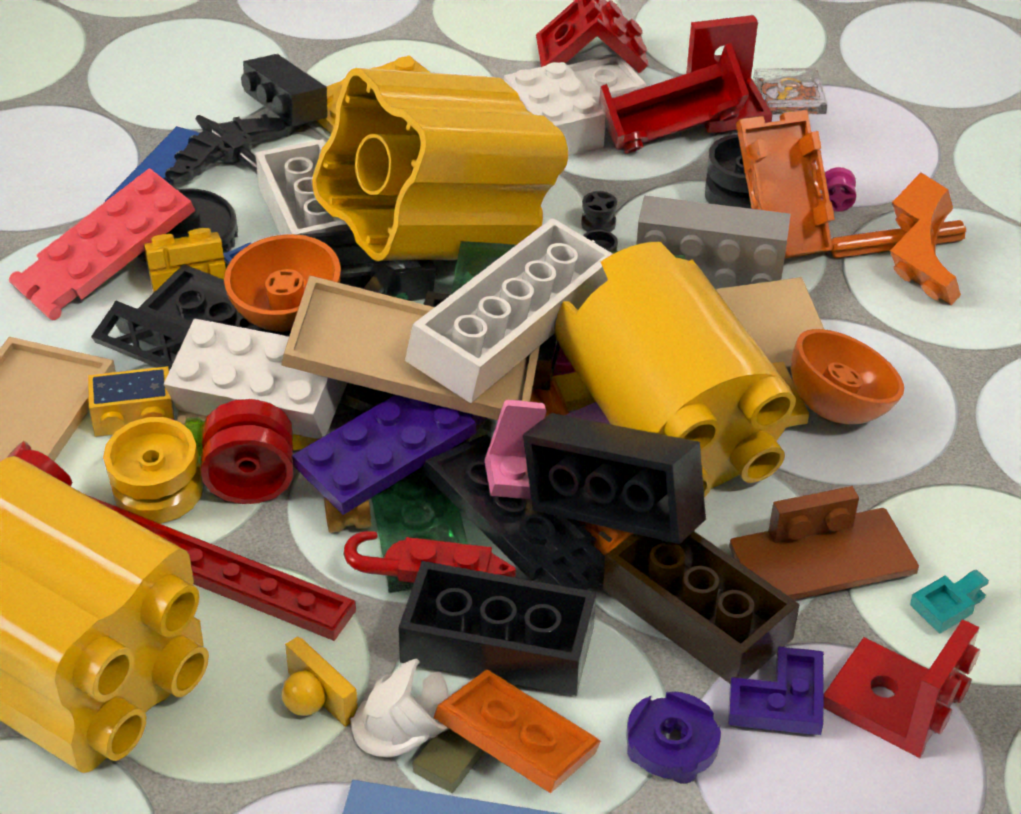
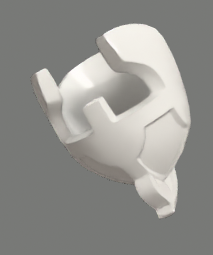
[350,659,449,758]

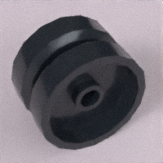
[704,134,752,209]

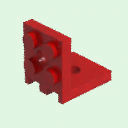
[536,0,649,73]
[686,15,773,133]
[823,619,981,758]

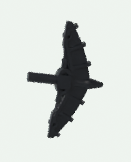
[165,114,304,185]

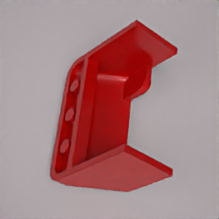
[598,43,749,154]

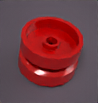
[201,399,293,504]

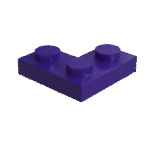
[728,646,824,735]

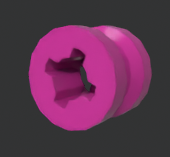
[821,167,856,212]

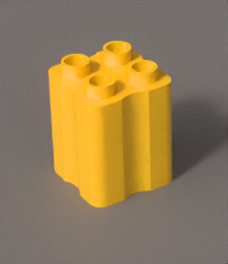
[312,68,568,261]
[0,456,209,773]

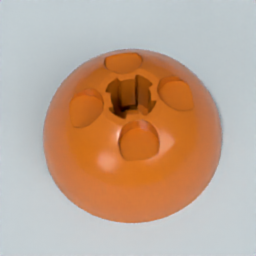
[224,234,341,332]
[791,329,904,425]

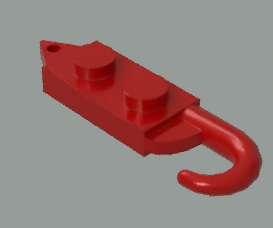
[343,531,516,583]

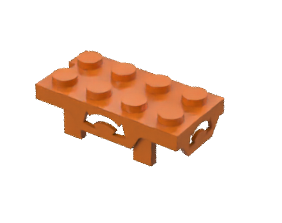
[736,110,835,259]

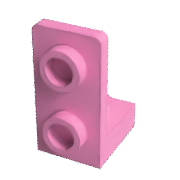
[484,400,546,499]

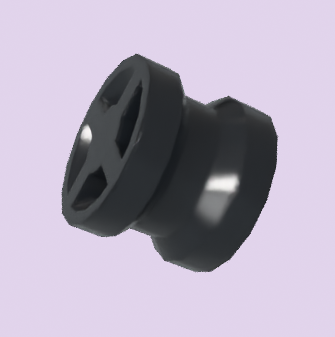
[581,191,618,232]

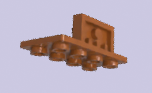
[729,486,919,600]

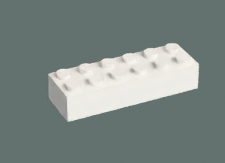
[405,218,612,403]

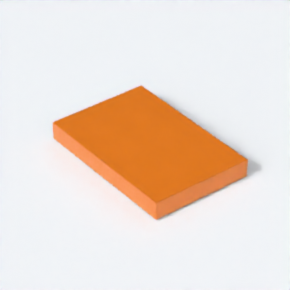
[433,669,601,794]

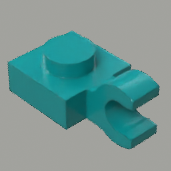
[910,569,989,634]

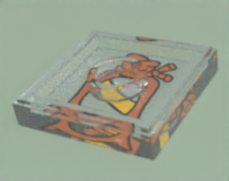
[753,68,828,115]

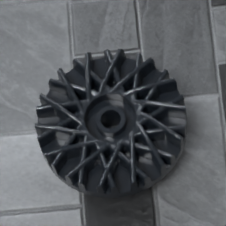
[137,188,238,263]

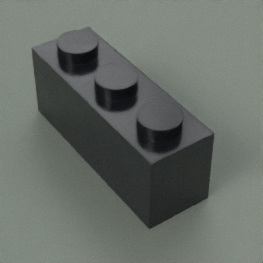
[241,54,327,126]

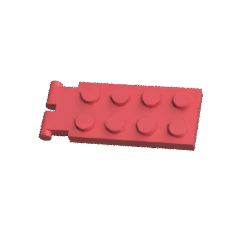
[9,168,196,320]

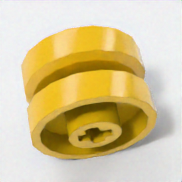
[103,417,204,524]

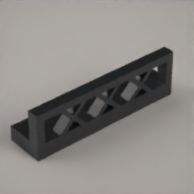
[91,301,189,371]

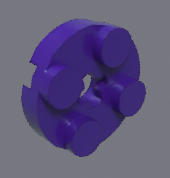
[626,691,721,784]

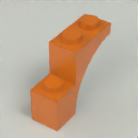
[890,172,961,305]

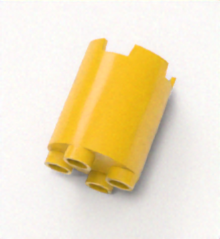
[555,242,796,498]

